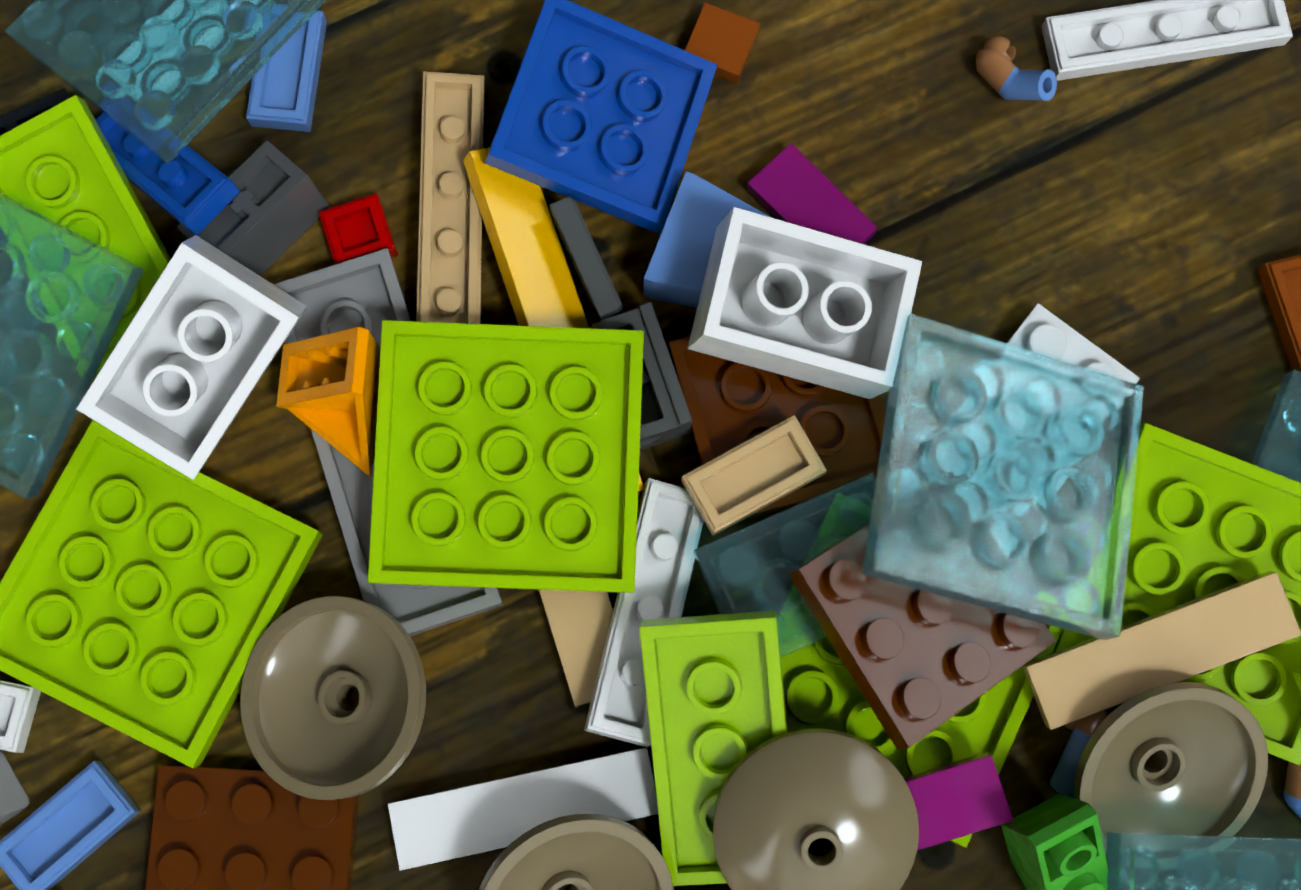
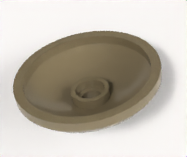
[240,596,426,800]
[1074,682,1268,870]
[713,729,919,890]
[479,814,674,890]

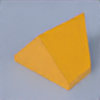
[276,327,380,478]

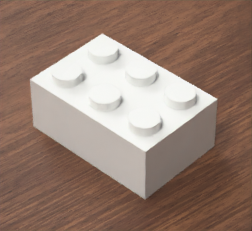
[687,207,922,399]
[76,235,307,480]

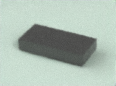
[550,196,622,322]

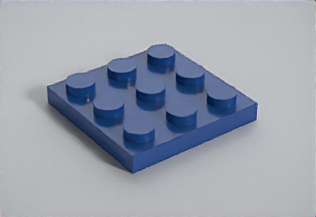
[484,0,717,234]

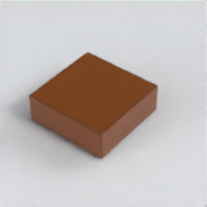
[685,3,761,84]

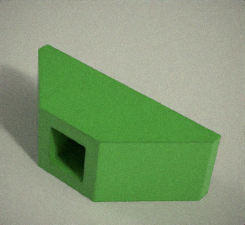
[1001,793,1112,890]

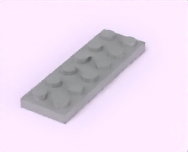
[273,248,504,637]

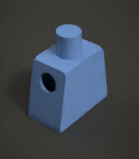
[643,171,770,308]

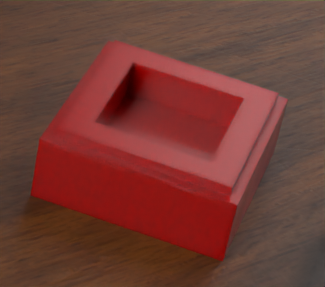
[318,193,398,265]

